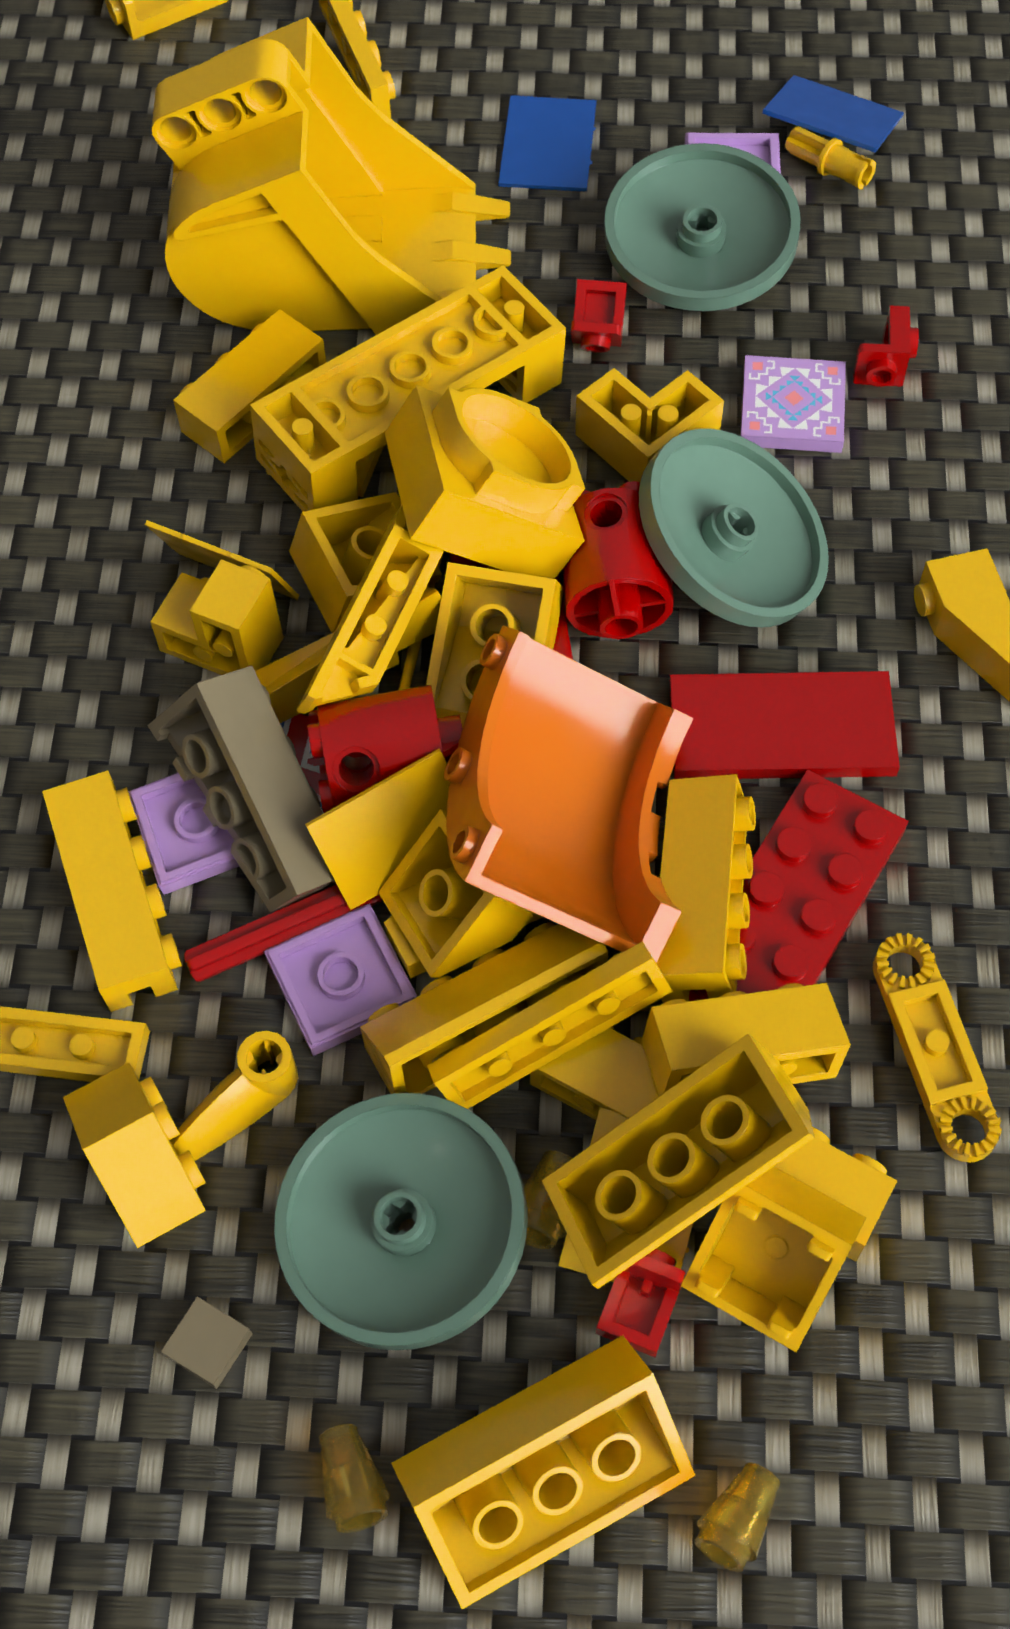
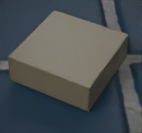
[161,1296,253,1389]

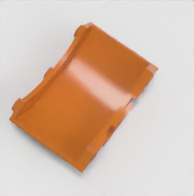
[444,625,693,963]

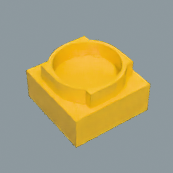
[384,385,585,579]

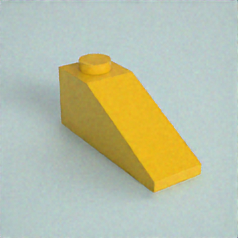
[914,548,1010,702]

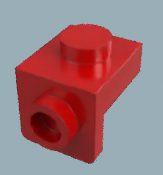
[571,279,627,352]
[853,305,919,387]
[595,1249,686,1358]

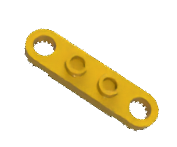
[873,933,1002,1162]

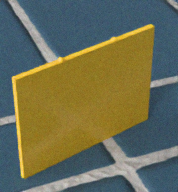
[145,520,300,600]
[305,749,450,910]

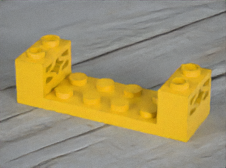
[250,265,566,511]

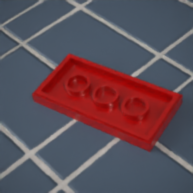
[669,671,900,779]

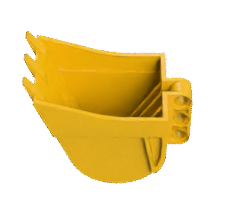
[152,17,511,335]

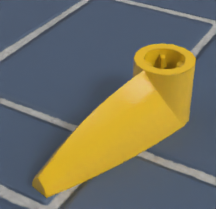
[170,1031,298,1161]

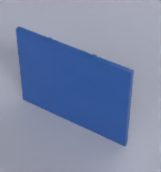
[762,75,904,152]
[498,95,596,192]

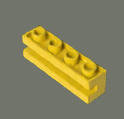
[42,770,182,1012]
[657,774,756,1003]

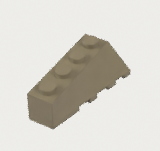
[147,666,335,912]

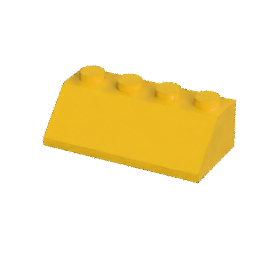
[360,922,608,1094]
[542,1033,815,1289]
[391,1335,695,1609]

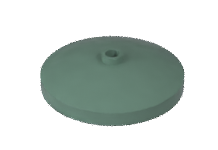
[604,143,801,311]
[639,429,829,628]
[274,1093,528,1350]

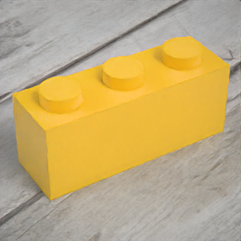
[173,309,327,463]
[641,983,851,1096]

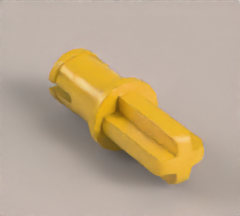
[785,127,876,190]

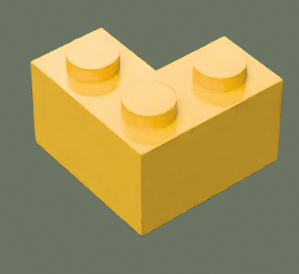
[575,368,724,482]
[150,559,284,675]
[63,1062,206,1248]

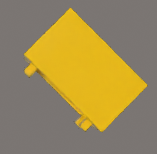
[681,1166,867,1353]

